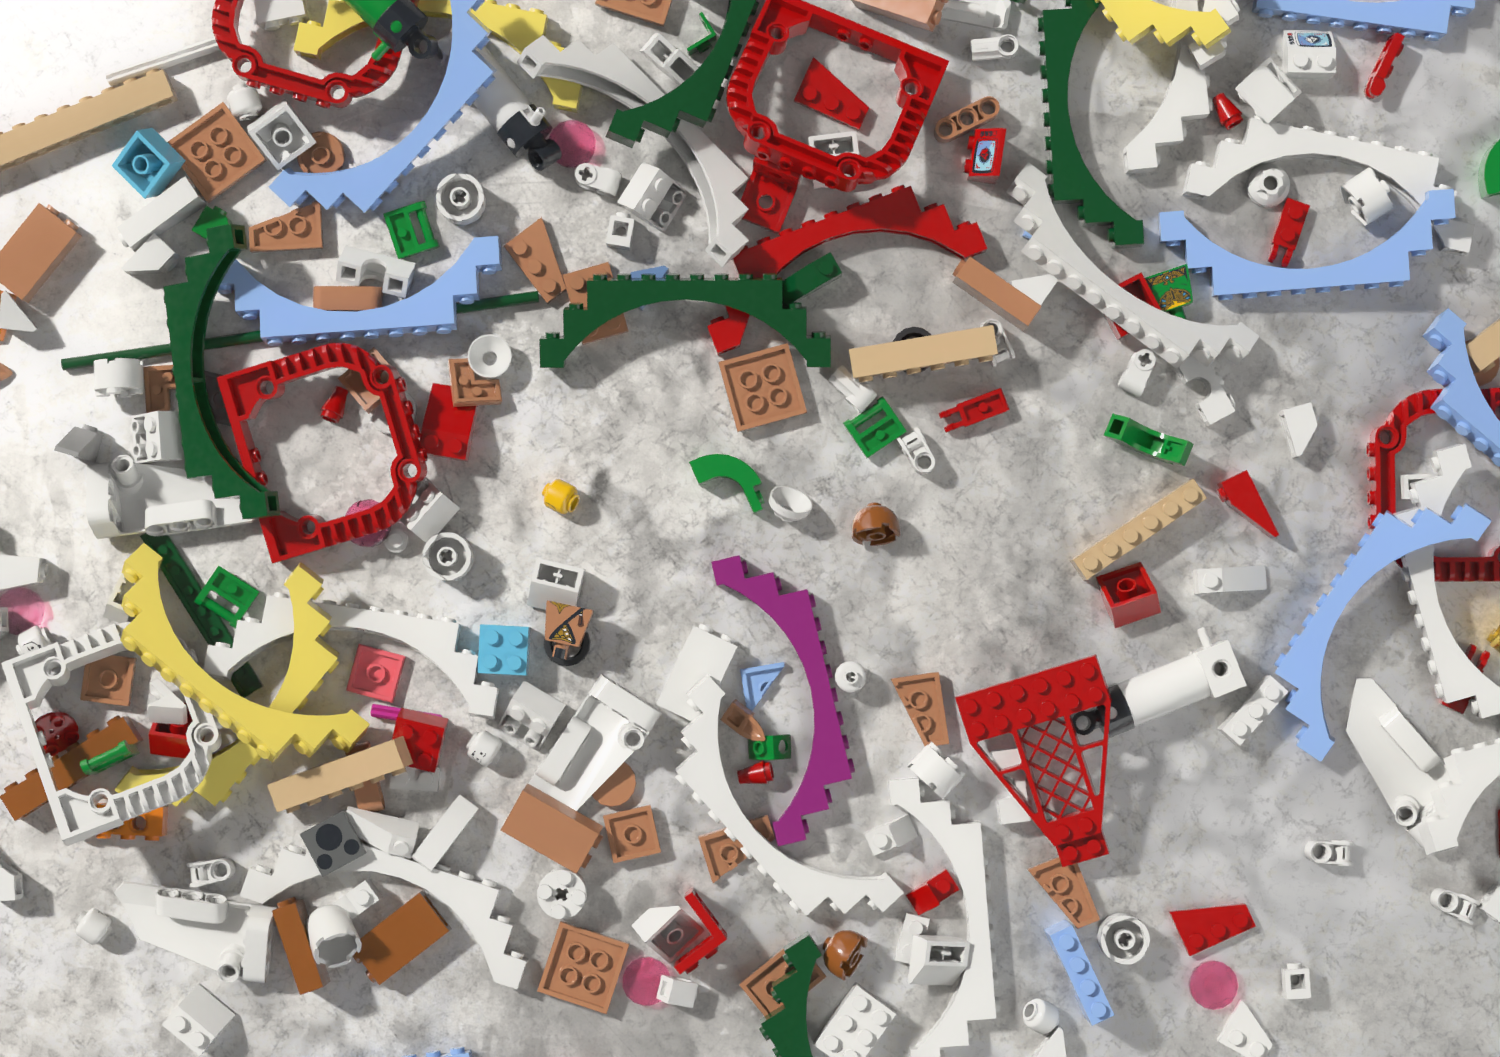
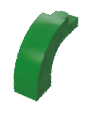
[1478,139,1500,199]
[1103,413,1194,466]
[689,454,765,514]

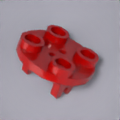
[35,710,79,757]

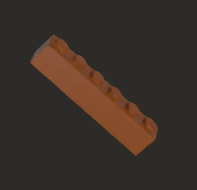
[0,715,144,821]

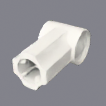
[971,34,1019,62]
[828,365,877,413]

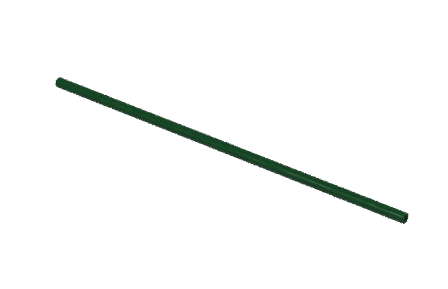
[61,291,540,371]

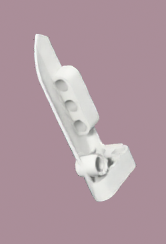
[86,455,255,539]
[528,674,662,811]
[1346,678,1477,848]
[114,881,278,983]

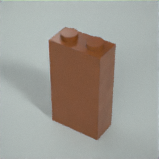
[352,890,452,985]
[272,896,331,995]

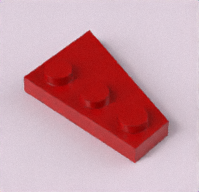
[794,57,869,131]
[1168,903,1256,956]

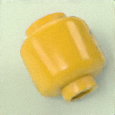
[542,479,580,514]

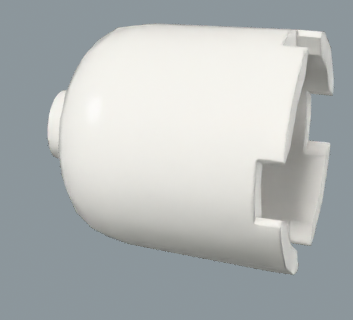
[306,904,362,968]

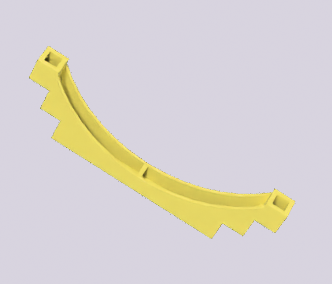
[293,0,583,113]
[1095,0,1232,49]
[120,543,370,763]
[115,562,339,807]

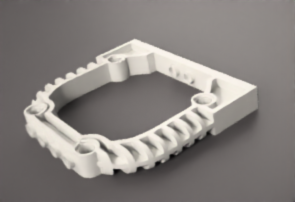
[1,621,223,846]

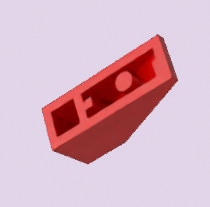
[1216,470,1279,538]

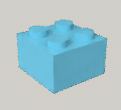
[112,128,186,199]
[477,624,531,676]

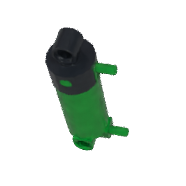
[343,0,439,61]

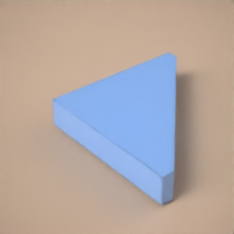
[740,662,785,711]

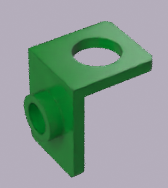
[687,12,717,56]
[748,734,791,760]

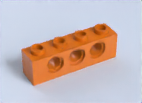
[96,803,169,841]

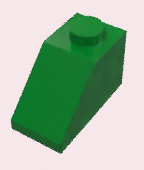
[192,205,239,258]

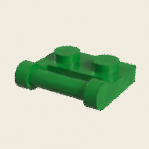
[383,201,440,260]
[843,396,907,459]
[194,566,260,629]
[80,740,140,775]

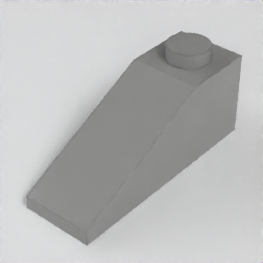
[54,424,104,462]

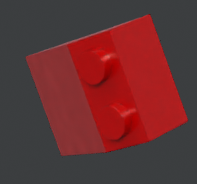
[419,383,478,462]

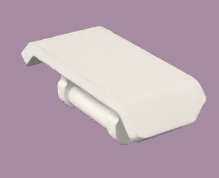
[941,0,1011,30]

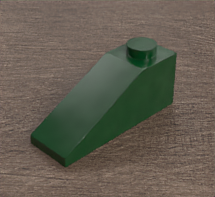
[782,252,842,306]

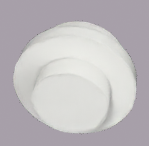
[384,529,408,553]

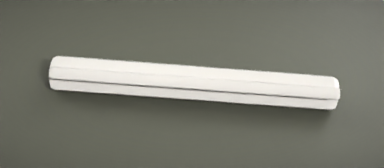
[106,37,221,86]

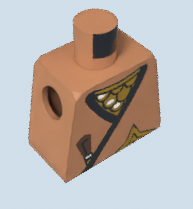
[545,600,594,659]

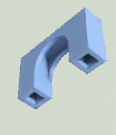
[1044,920,1114,1026]

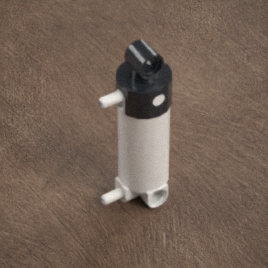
[432,29,562,171]

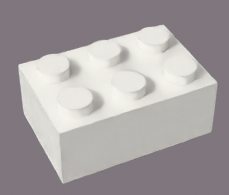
[813,982,896,1057]

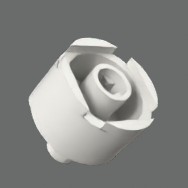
[1339,167,1395,226]
[436,173,487,226]
[94,358,144,398]
[423,532,474,581]
[907,742,965,799]
[537,868,587,919]
[1097,913,1150,965]

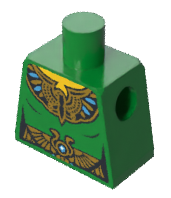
[1145,264,1193,320]

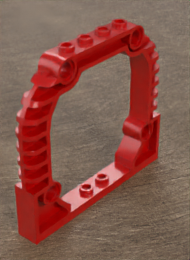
[212,0,419,109]
[726,0,949,192]
[217,343,428,564]
[1366,388,1500,582]

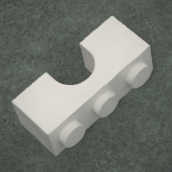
[336,246,416,298]
[1174,354,1236,426]
[1217,675,1289,746]
[990,748,1034,825]

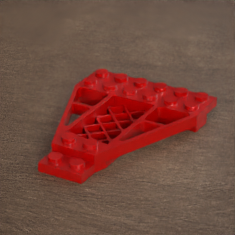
[955,654,1112,867]

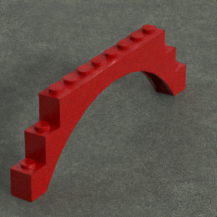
[707,185,987,355]

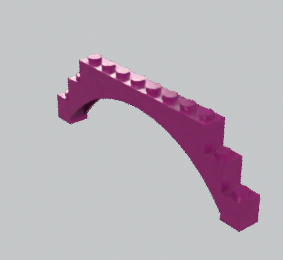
[711,555,855,846]

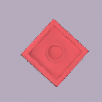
[346,644,406,703]

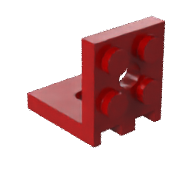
[741,156,801,234]
[674,888,728,974]

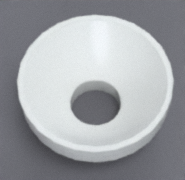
[1246,164,1290,208]
[468,334,512,378]
[769,486,812,522]

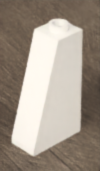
[117,176,208,251]
[0,555,48,591]

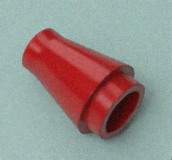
[1212,93,1243,130]
[320,386,349,424]
[737,760,774,785]

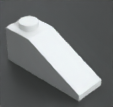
[1193,565,1267,594]
[346,806,419,859]

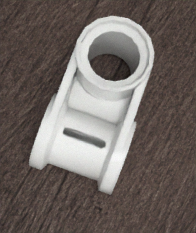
[575,163,623,198]
[980,319,1015,367]
[1117,349,1156,397]
[896,427,935,475]
[1304,840,1353,866]
[186,857,236,888]
[1430,888,1481,925]

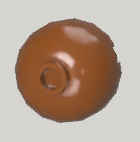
[851,503,900,546]
[822,930,868,981]

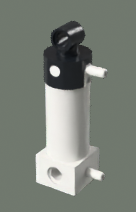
[1071,627,1247,738]

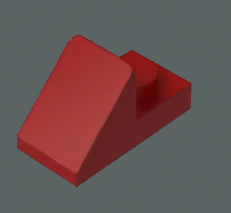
[905,869,960,915]

